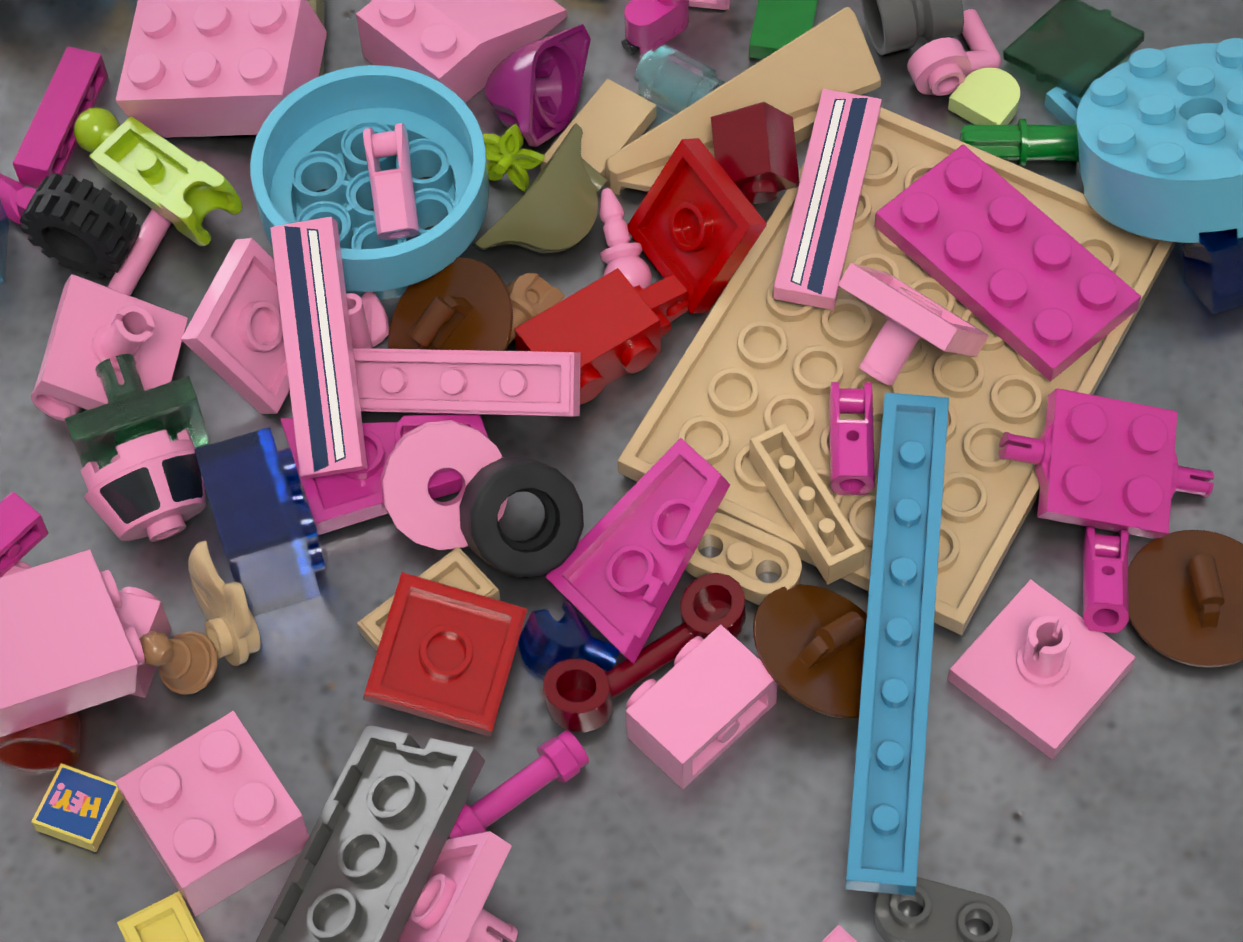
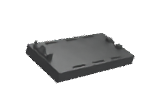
[256,724,485,942]

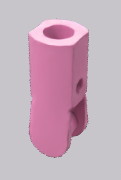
[363,123,419,240]

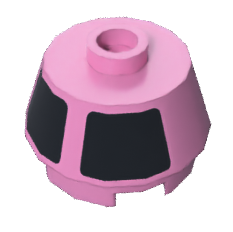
[80,428,207,542]

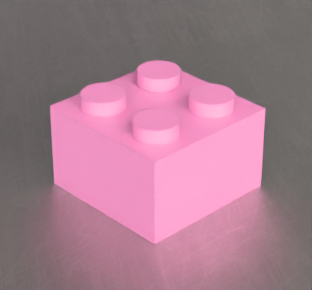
[115,711,309,917]

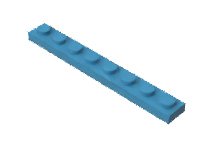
[845,392,949,896]

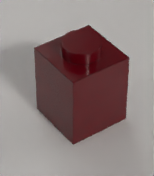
[711,102,800,204]

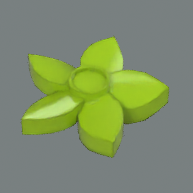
[483,124,546,192]

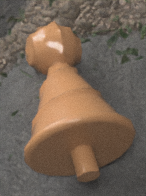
[139,631,218,695]

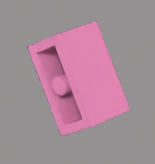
[625,624,777,789]

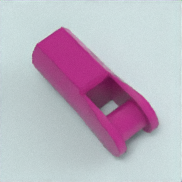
[829,382,875,495]
[1082,527,1129,633]

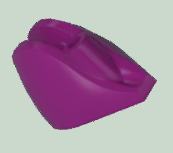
[485,24,591,147]

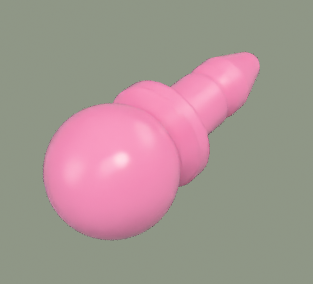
[599,188,652,289]

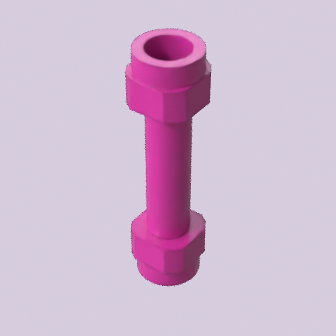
[448,730,589,839]

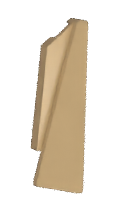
[605,7,881,195]

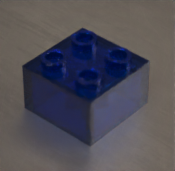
[194,427,326,616]

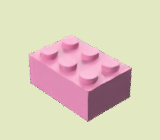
[115,0,327,138]

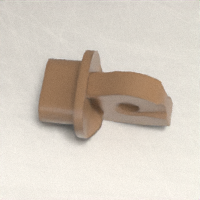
[507,273,565,344]

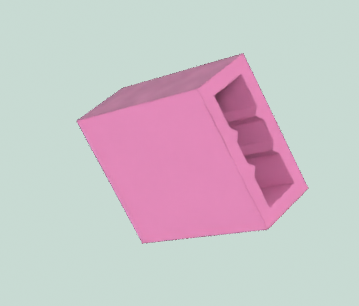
[0,549,145,737]

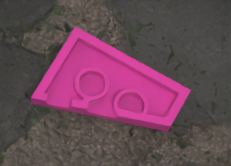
[545,438,730,664]

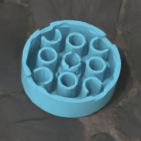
[1076,38,1243,243]

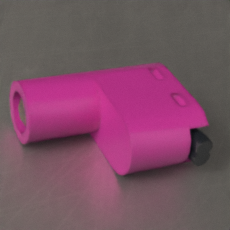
[621,0,689,54]

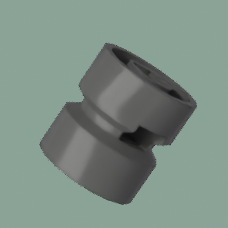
[861,0,964,55]

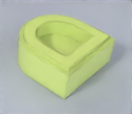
[948,68,1020,125]

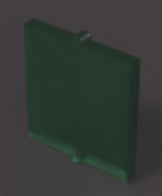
[1003,0,1144,98]

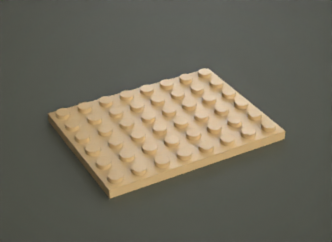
[617,107,1175,636]

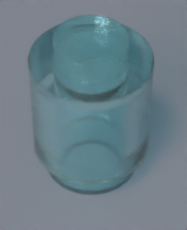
[634,44,725,115]

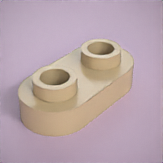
[685,512,802,605]

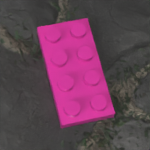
[874,144,1141,382]

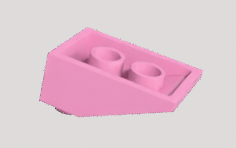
[356,0,567,103]

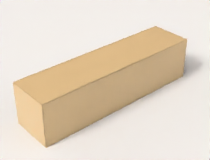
[749,423,865,585]

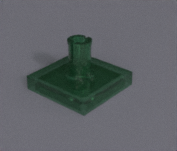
[64,354,210,469]

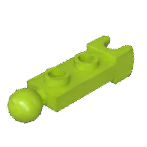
[73,107,243,246]

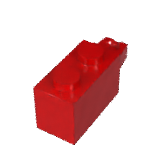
[514,268,689,404]

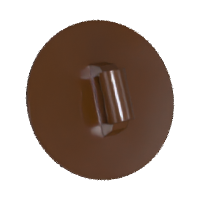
[388,258,513,351]
[1128,530,1243,667]
[753,584,867,718]

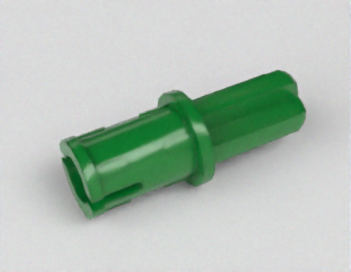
[960,119,1079,167]

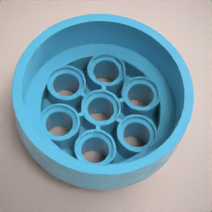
[250,65,490,299]

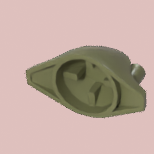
[472,123,607,254]

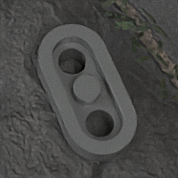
[874,877,1013,942]

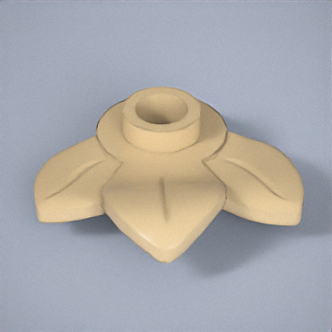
[188,540,261,666]

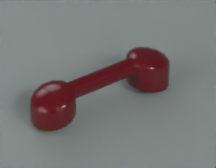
[543,573,746,732]

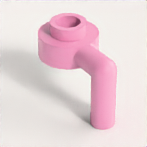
[907,9,1001,96]

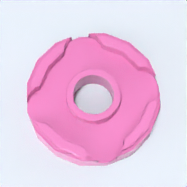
[380,420,509,550]

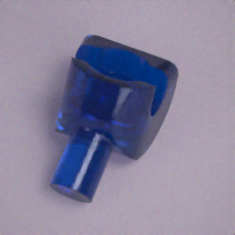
[519,602,620,677]

